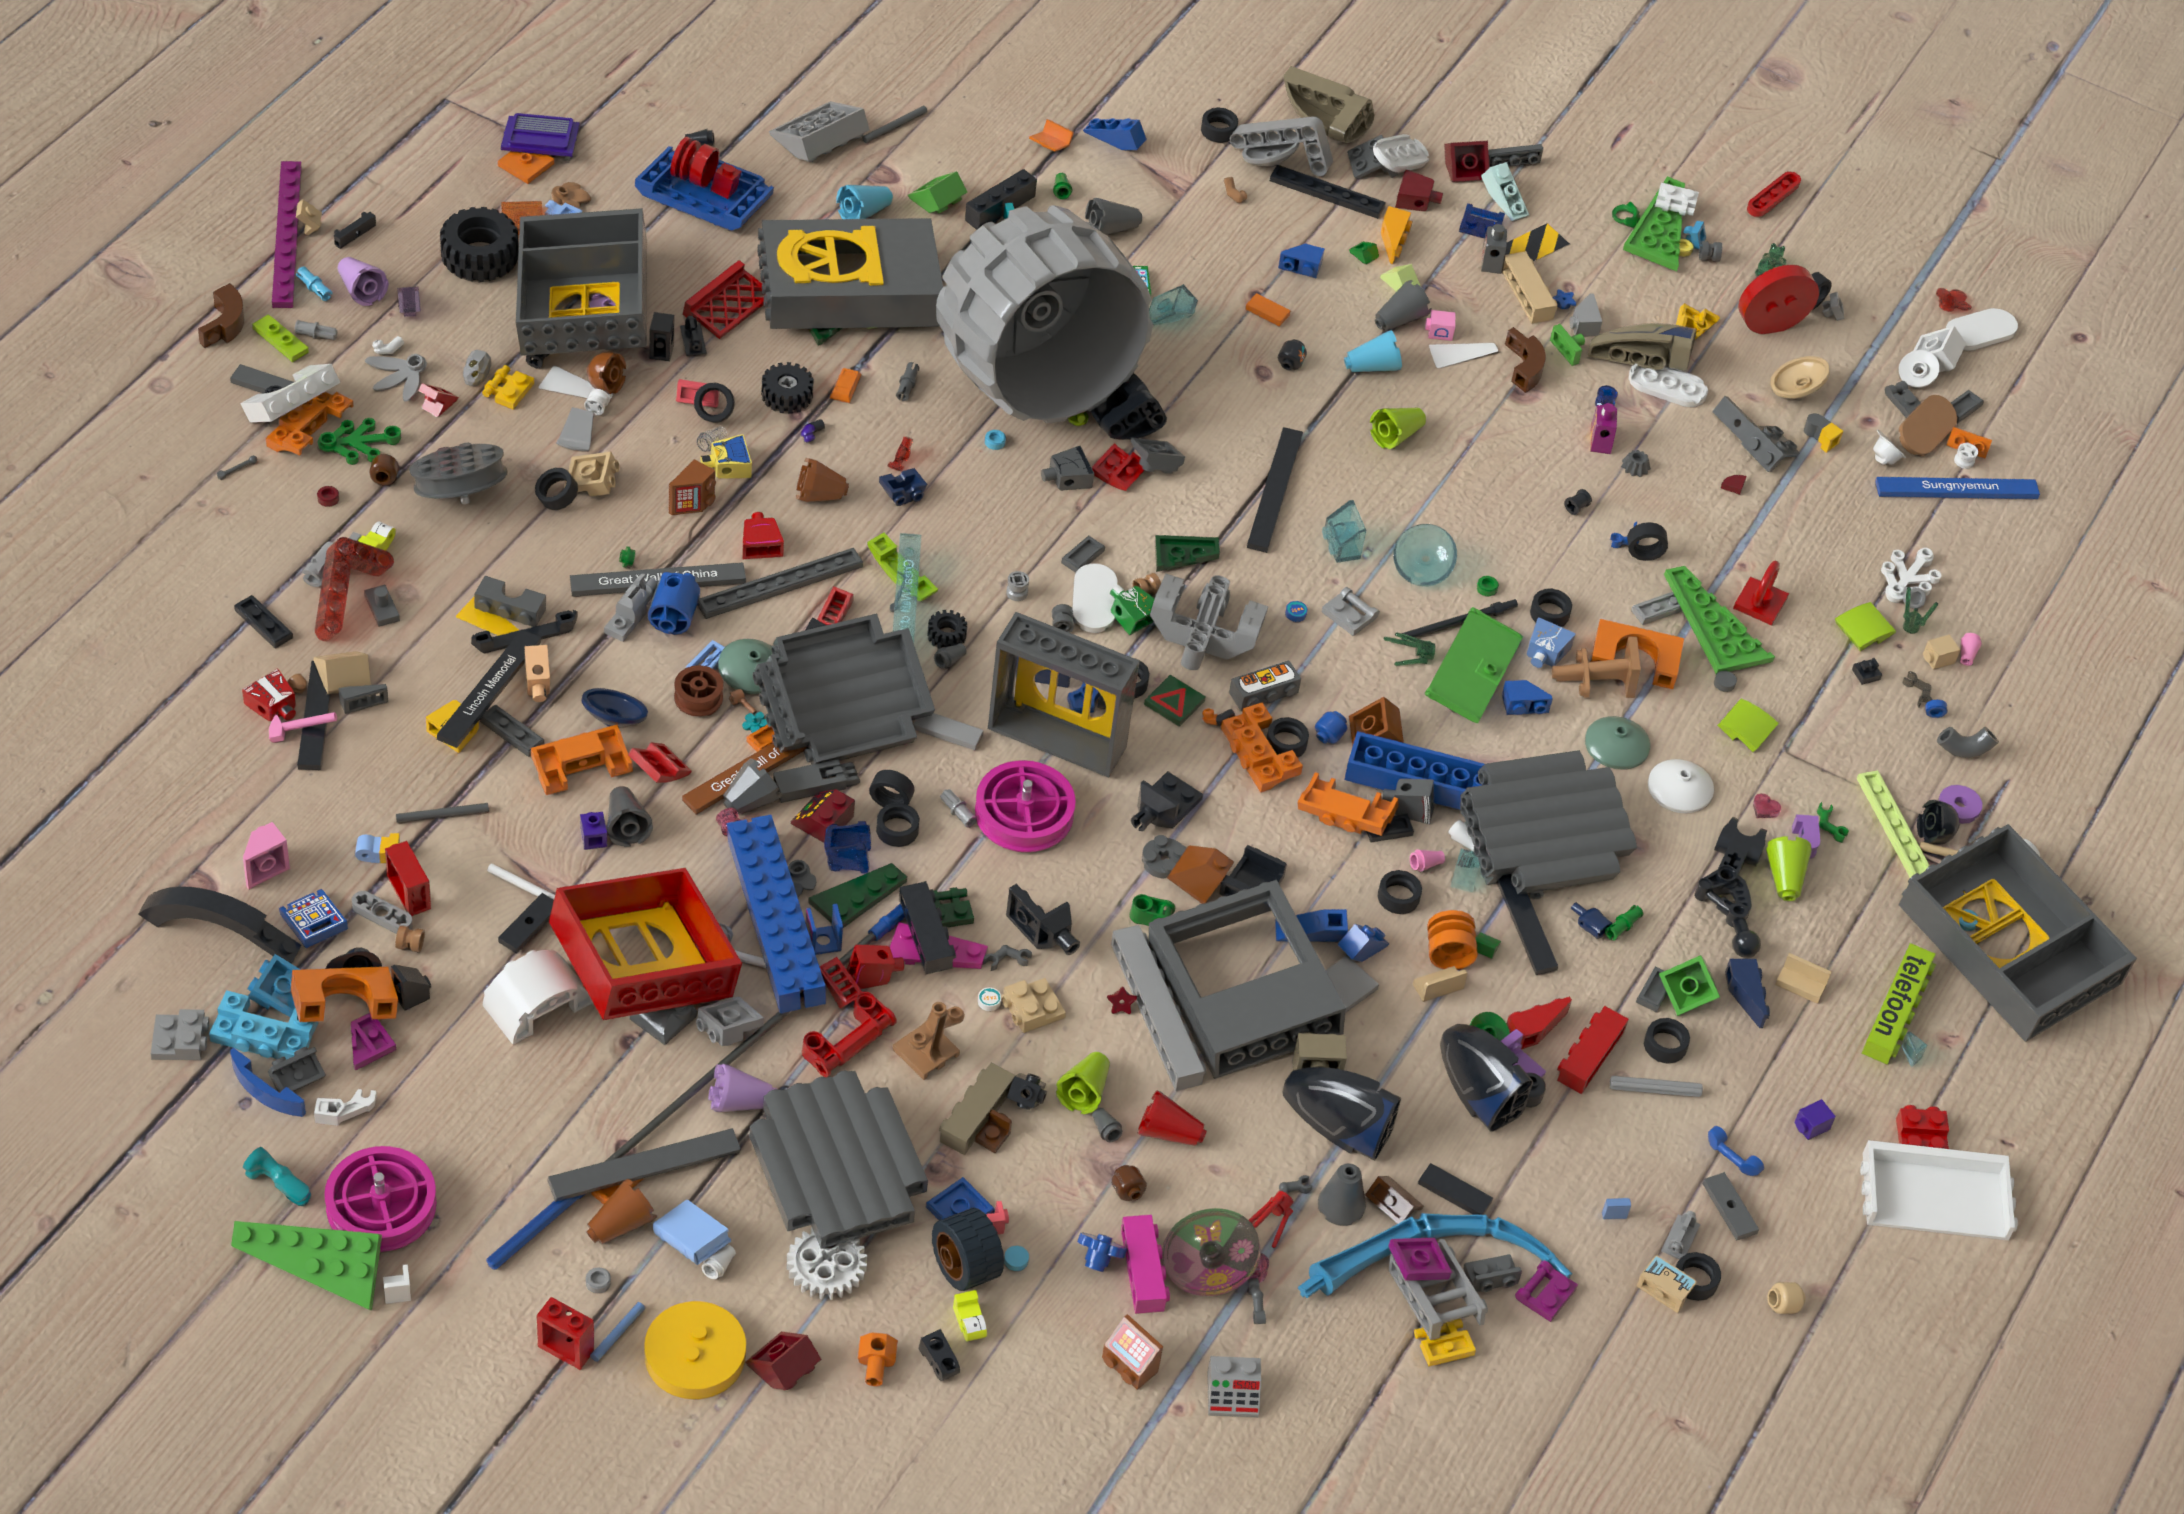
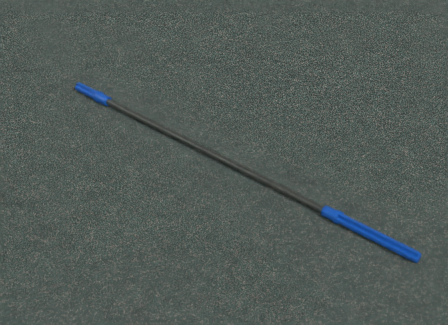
[486,904,905,1270]

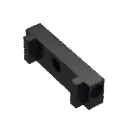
[334,212,376,249]

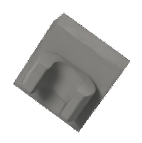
[1822,292,1845,321]

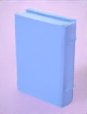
[653,1199,731,1265]

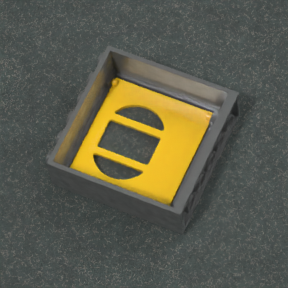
[988,612,1140,778]

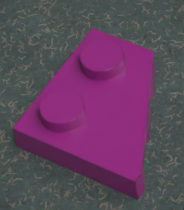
[351,1013,397,1070]

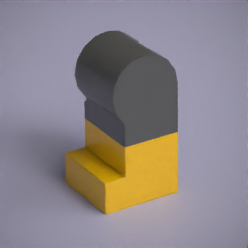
[1804,413,1843,453]

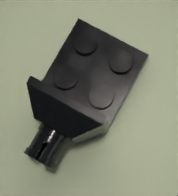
[1131,771,1203,831]
[1006,883,1080,955]

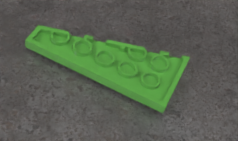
[1623,176,1685,271]
[1664,566,1775,674]
[231,1221,382,1310]

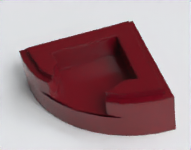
[1721,475,1747,495]

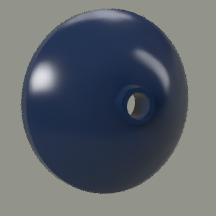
[581,688,648,727]

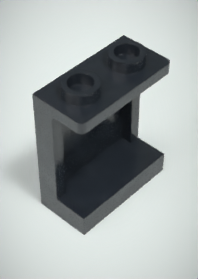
[1219,845,1287,897]

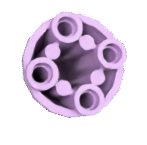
[708,1064,777,1112]

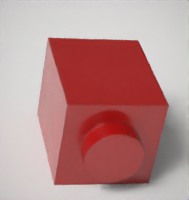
[711,163,742,199]

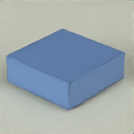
[1602,1198,1631,1219]

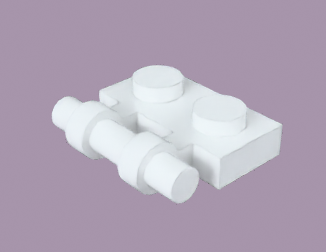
[1655,183,1699,216]

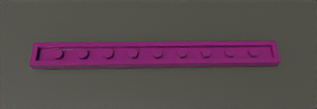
[272,161,302,308]

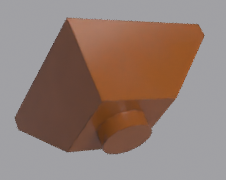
[1167,845,1234,904]

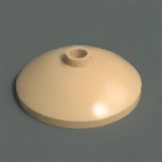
[1770,356,1830,399]

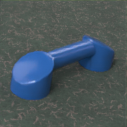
[1708,1126,1764,1176]

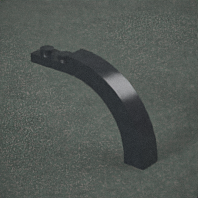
[138,887,302,964]

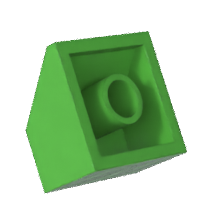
[908,171,968,213]

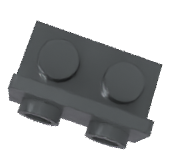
[1463,1254,1522,1292]

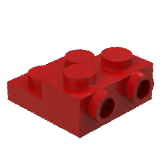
[1896,1105,1949,1149]

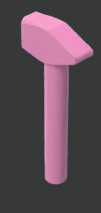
[269,712,337,743]

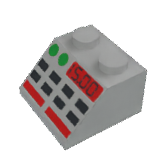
[1207,1356,1261,1418]

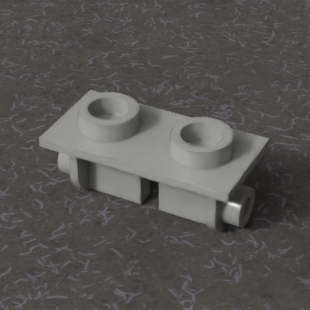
[1661,1211,1700,1259]

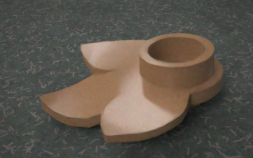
[551,182,591,209]

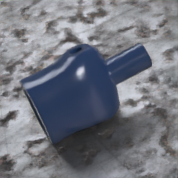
[1571,902,1612,939]

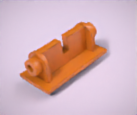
[1947,427,1992,459]

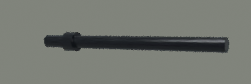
[1400,599,1518,641]

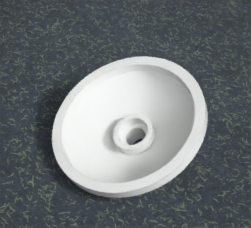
[1648,759,1714,813]

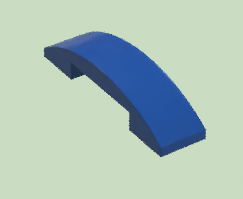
[230,1048,306,1117]

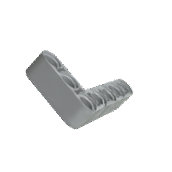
[1230,117,1333,176]

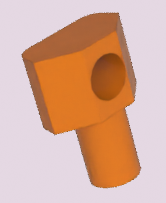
[858,1332,898,1387]

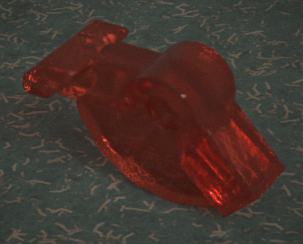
[887,436,913,471]

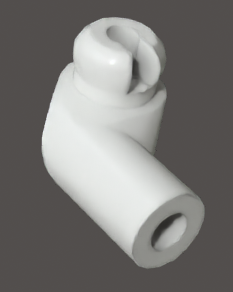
[372,336,404,355]

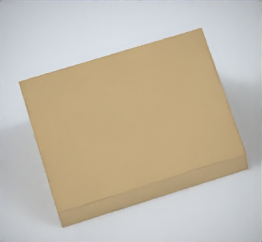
[313,651,371,694]

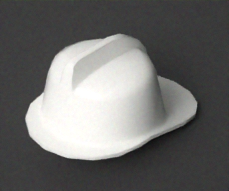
[1873,429,1906,465]

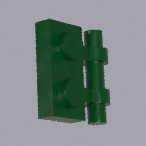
[933,887,974,928]

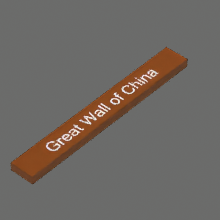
[682,743,807,815]

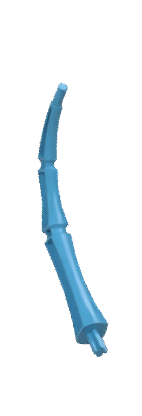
[1298,1213,1572,1298]

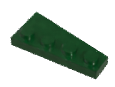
[808,863,908,928]

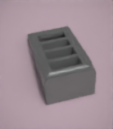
[339,684,388,714]

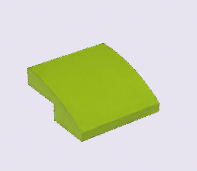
[1835,602,1896,652]
[1717,698,1779,752]

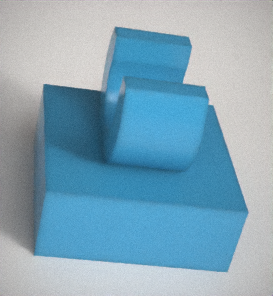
[1683,221,1706,249]

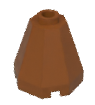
[796,458,849,502]

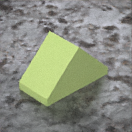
[1380,264,1421,291]

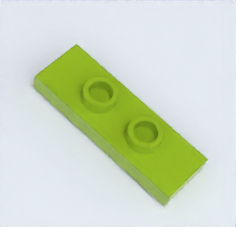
[252,314,309,362]

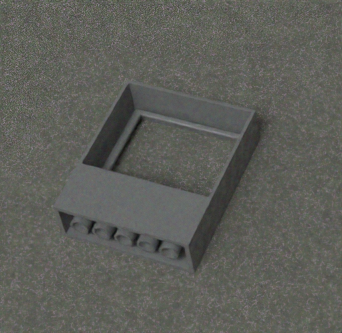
[1148,880,1346,1079]

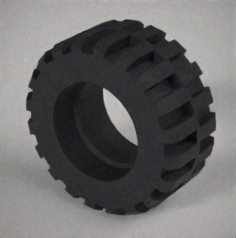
[440,207,519,282]

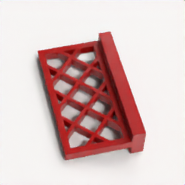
[682,260,764,339]

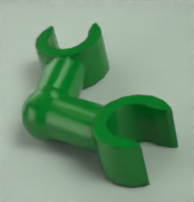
[1817,802,1849,843]

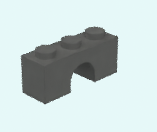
[474,576,546,627]

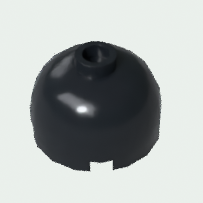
[1917,800,1960,844]

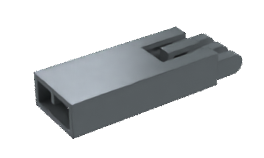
[773,759,860,803]

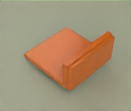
[1029,119,1074,152]

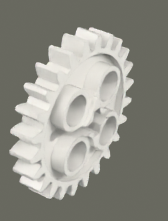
[787,1227,867,1300]

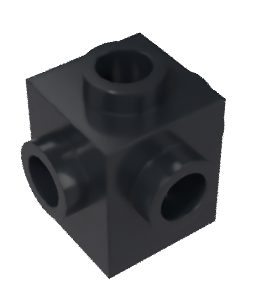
[1007,1073,1047,1110]

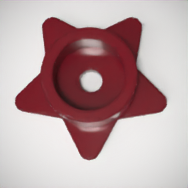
[1107,986,1137,1014]

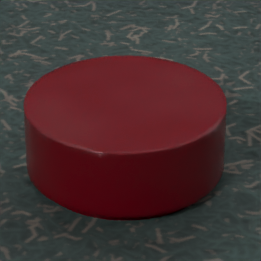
[317,486,339,507]

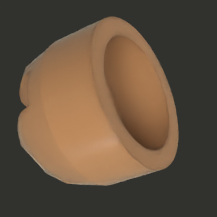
[287,673,307,693]

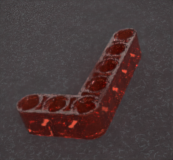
[315,537,394,641]

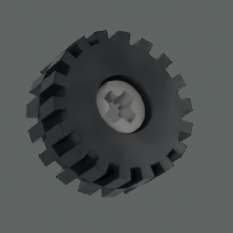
[761,362,814,414]

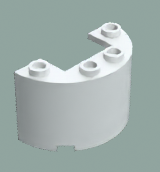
[483,950,593,1045]

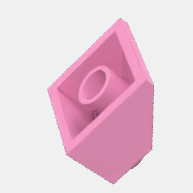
[243,822,290,889]

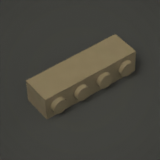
[939,1062,1015,1155]

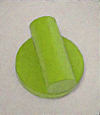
[1068,411,1089,426]

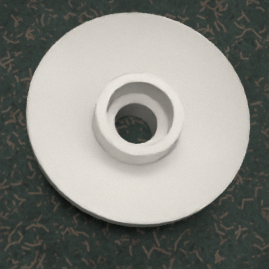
[1899,350,1940,388]

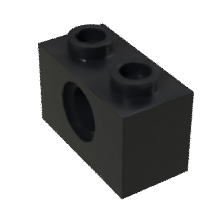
[649,312,675,362]

